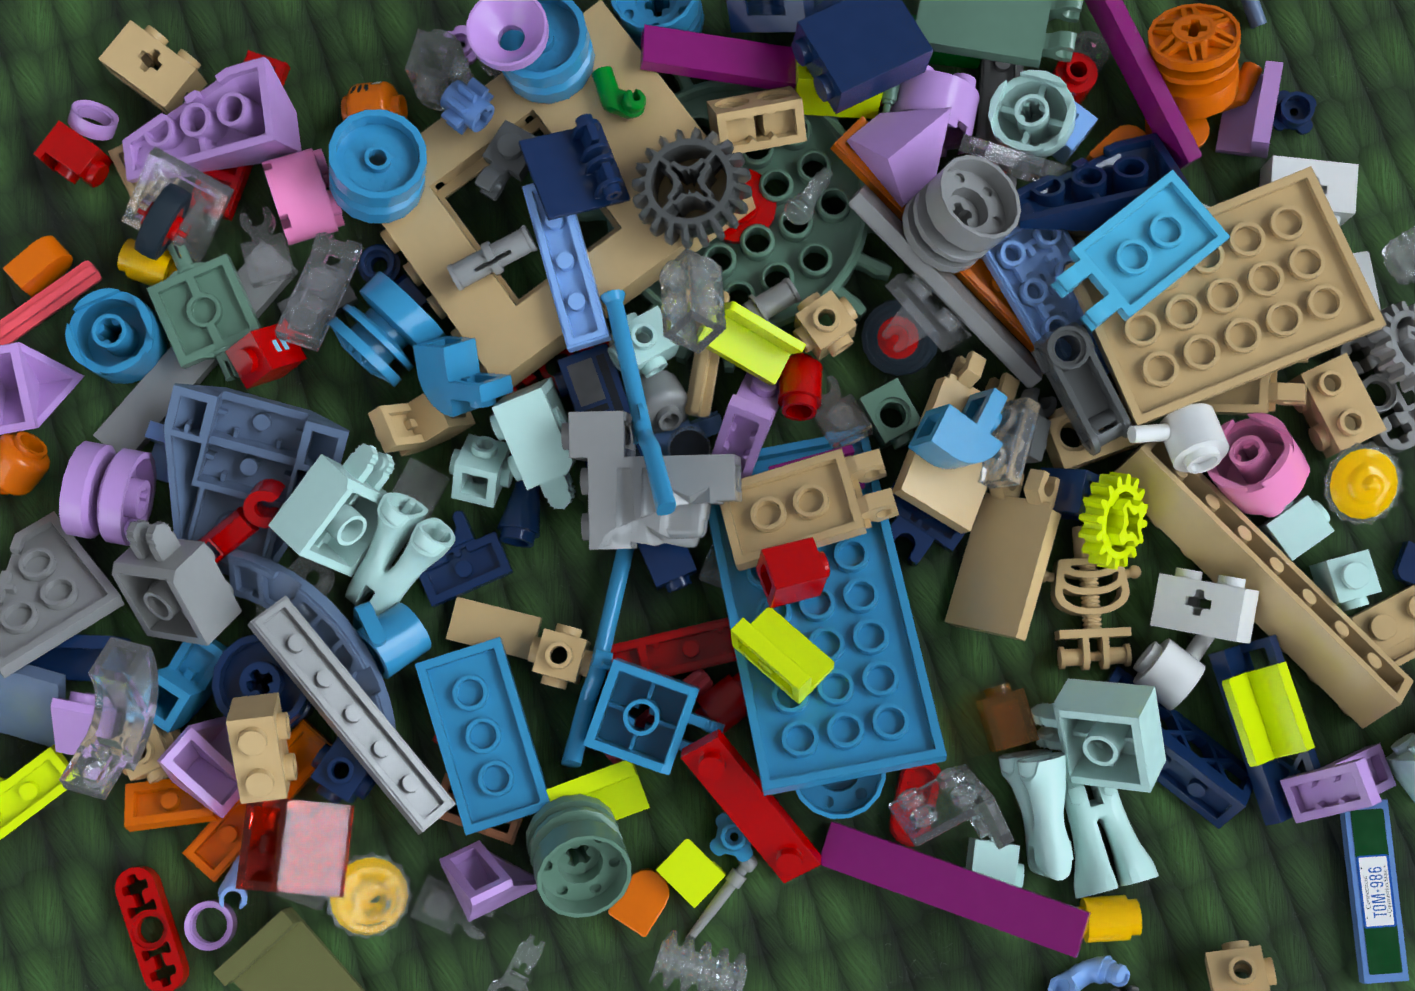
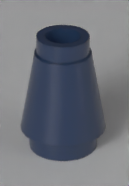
[497,481,541,548]

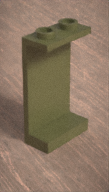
[213,906,365,991]

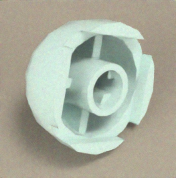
[988,70,1076,160]

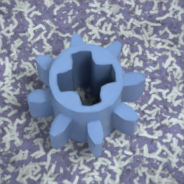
[440,77,495,135]

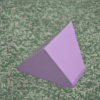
[846,107,952,208]
[0,342,84,435]
[157,716,240,818]
[439,840,537,922]

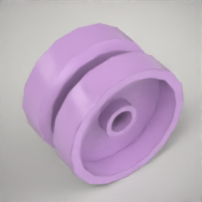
[59,441,157,546]

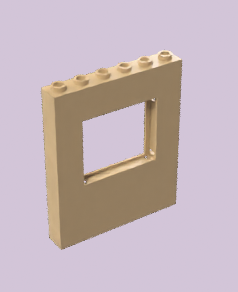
[380,0,756,387]

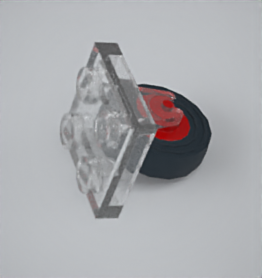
[121,146,234,262]
[861,272,972,376]

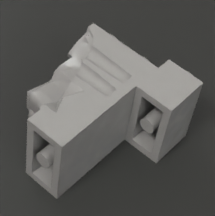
[561,411,742,550]

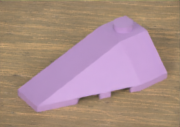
[122,57,302,183]

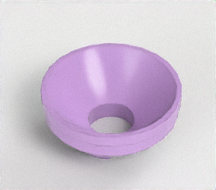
[466,0,549,71]

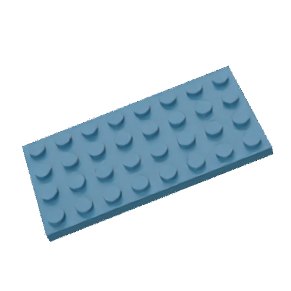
[708,429,947,796]

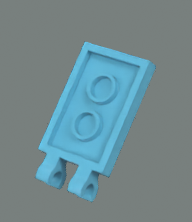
[1051,170,1230,332]

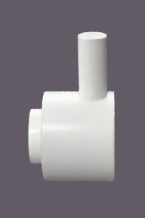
[1127,403,1230,474]
[1133,634,1215,711]

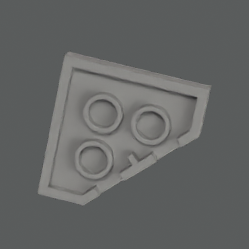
[0,511,125,678]

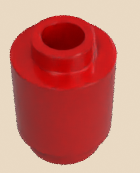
[1052,52,1098,105]
[778,353,823,421]
[694,672,747,734]

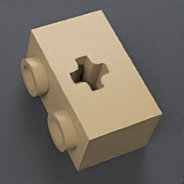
[98,20,207,115]

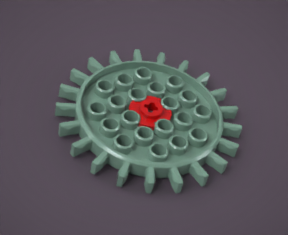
[577,74,892,373]

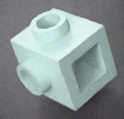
[608,305,681,378]
[449,434,513,508]

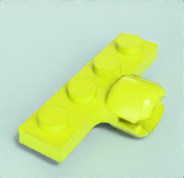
[0,744,82,840]

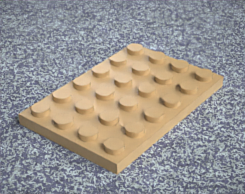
[1064,166,1387,426]

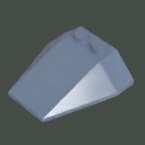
[163,383,350,575]

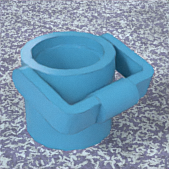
[353,601,432,679]

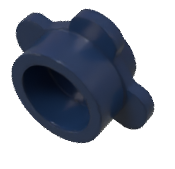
[1273,90,1316,135]

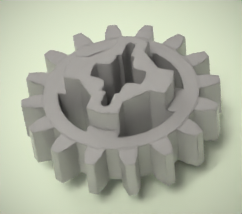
[1367,301,1415,394]

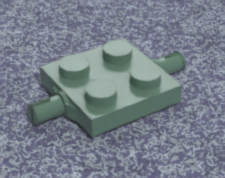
[146,241,262,382]

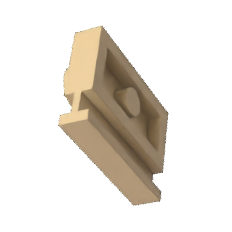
[1349,584,1415,666]

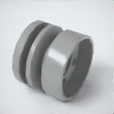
[902,155,1021,273]

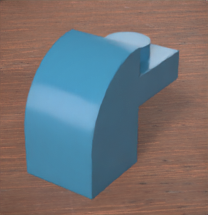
[413,336,513,417]
[908,387,1008,469]
[131,639,228,733]

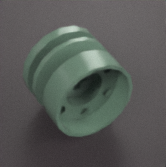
[526,794,631,918]

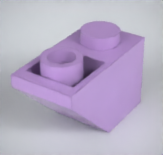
[51,691,125,760]

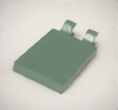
[916,0,1083,68]

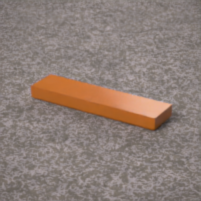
[182,719,333,883]

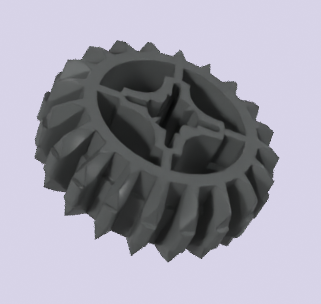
[632,127,752,249]

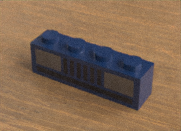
[553,343,643,468]

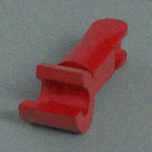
[197,479,286,564]

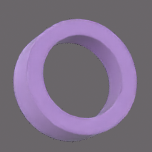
[67,100,119,141]
[184,899,237,951]

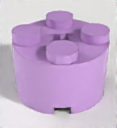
[890,65,980,157]

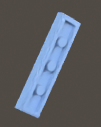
[522,183,612,353]

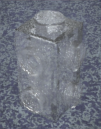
[405,29,474,111]
[659,248,726,354]

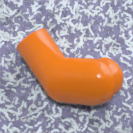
[1221,62,1263,113]

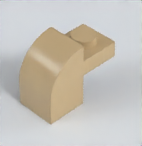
[368,393,476,457]

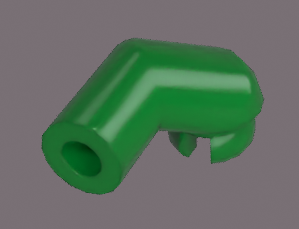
[592,66,646,119]

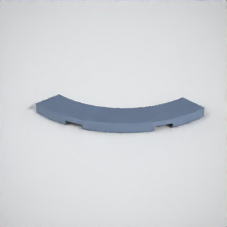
[228,549,396,730]

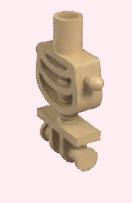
[1042,526,1141,670]

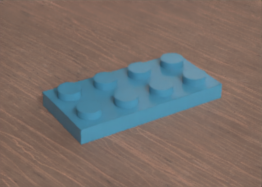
[415,637,550,835]

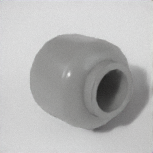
[640,370,688,434]

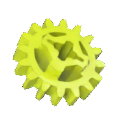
[1078,472,1148,570]

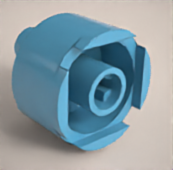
[65,288,168,384]

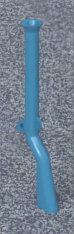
[600,289,676,516]
[561,549,634,768]

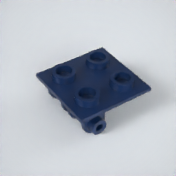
[518,114,631,221]

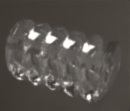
[649,929,748,991]

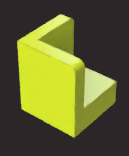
[656,839,726,908]

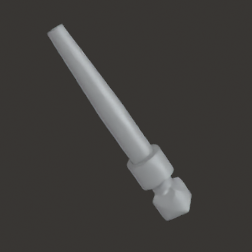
[685,856,758,943]

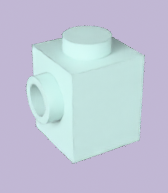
[1258,495,1335,561]
[1309,549,1382,611]
[966,837,1024,888]

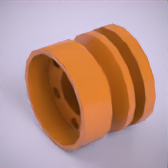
[1148,3,1241,120]

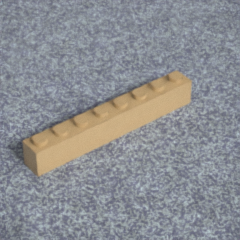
[1114,441,1414,729]

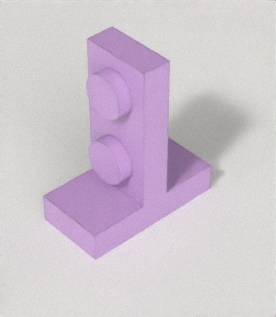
[712,373,779,479]
[1280,743,1396,823]

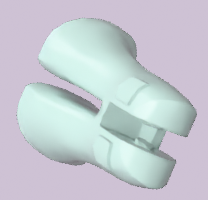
[345,492,455,616]
[998,749,1074,881]
[1064,777,1159,899]

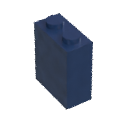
[792,0,933,114]

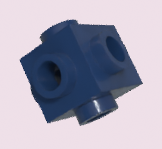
[310,737,376,806]

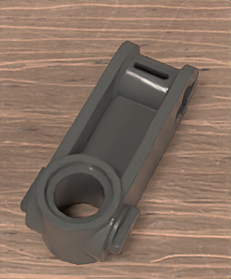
[1031,322,1132,456]

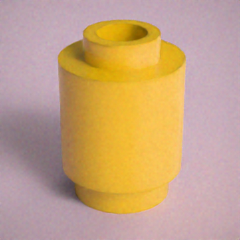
[117,238,181,286]
[1078,895,1142,943]

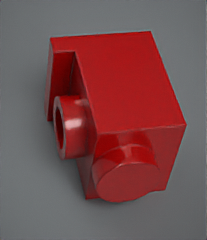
[34,121,113,188]

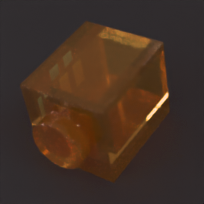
[975,683,1039,752]

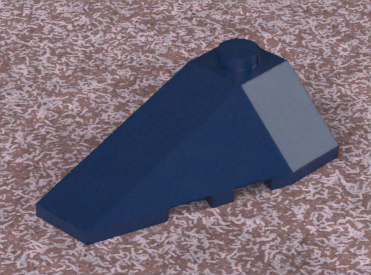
[1017,133,1189,231]

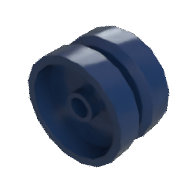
[211,634,315,728]

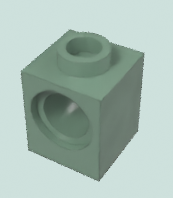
[856,378,921,451]

